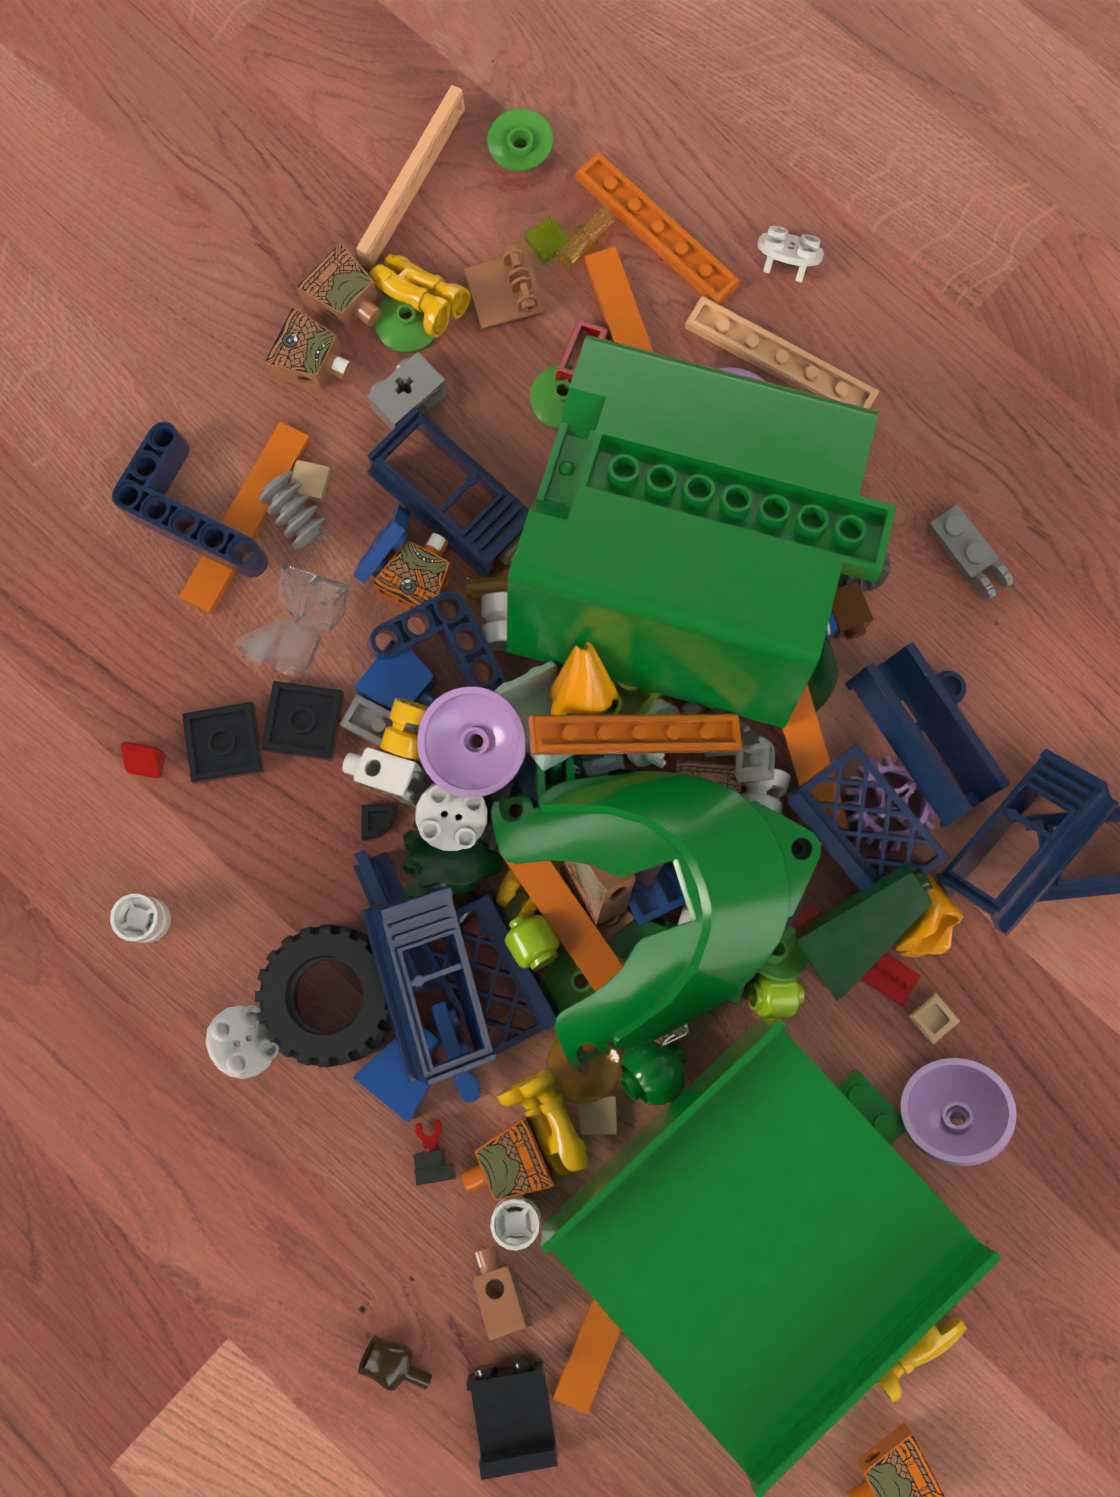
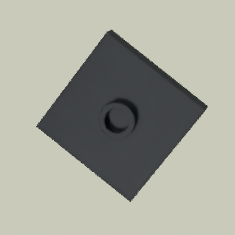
[261,681,344,761]
[182,702,264,784]

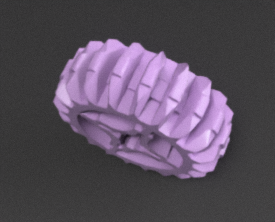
[843,755,938,852]

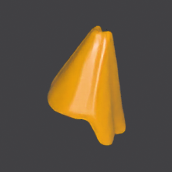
[547,642,618,715]
[895,868,964,957]

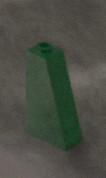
[796,862,933,1001]

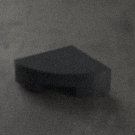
[361,804,398,842]

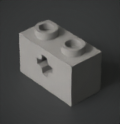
[367,352,448,430]

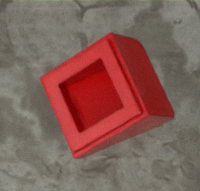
[120,741,166,779]

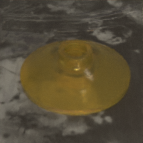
[546,1039,620,1104]

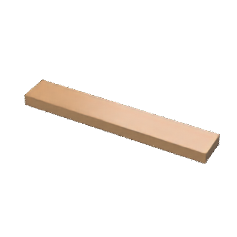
[356,85,465,270]
[685,296,879,409]

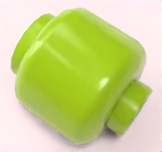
[505,913,560,971]
[747,973,804,1019]

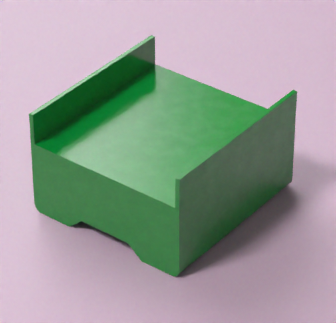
[507,335,897,728]
[540,1018,1002,1497]

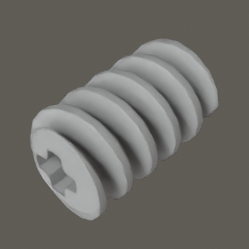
[259,470,331,550]

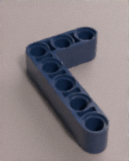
[112,421,268,578]
[367,591,507,691]

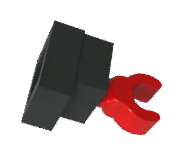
[413,1120,456,1186]

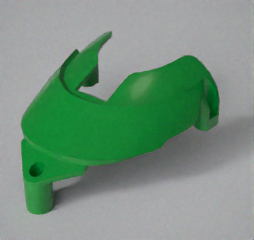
[491,771,821,1068]

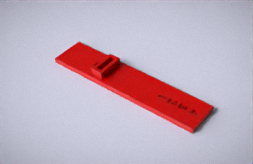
[792,900,921,1006]

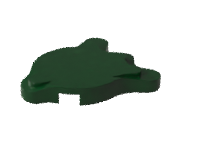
[403,830,503,900]

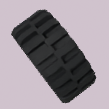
[255,924,393,1068]

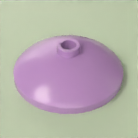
[417,687,527,797]
[901,1058,1017,1166]

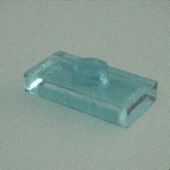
[573,754,625,777]

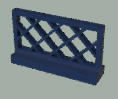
[787,743,949,890]
[353,850,441,997]
[420,889,561,1055]

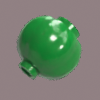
[618,1042,687,1106]

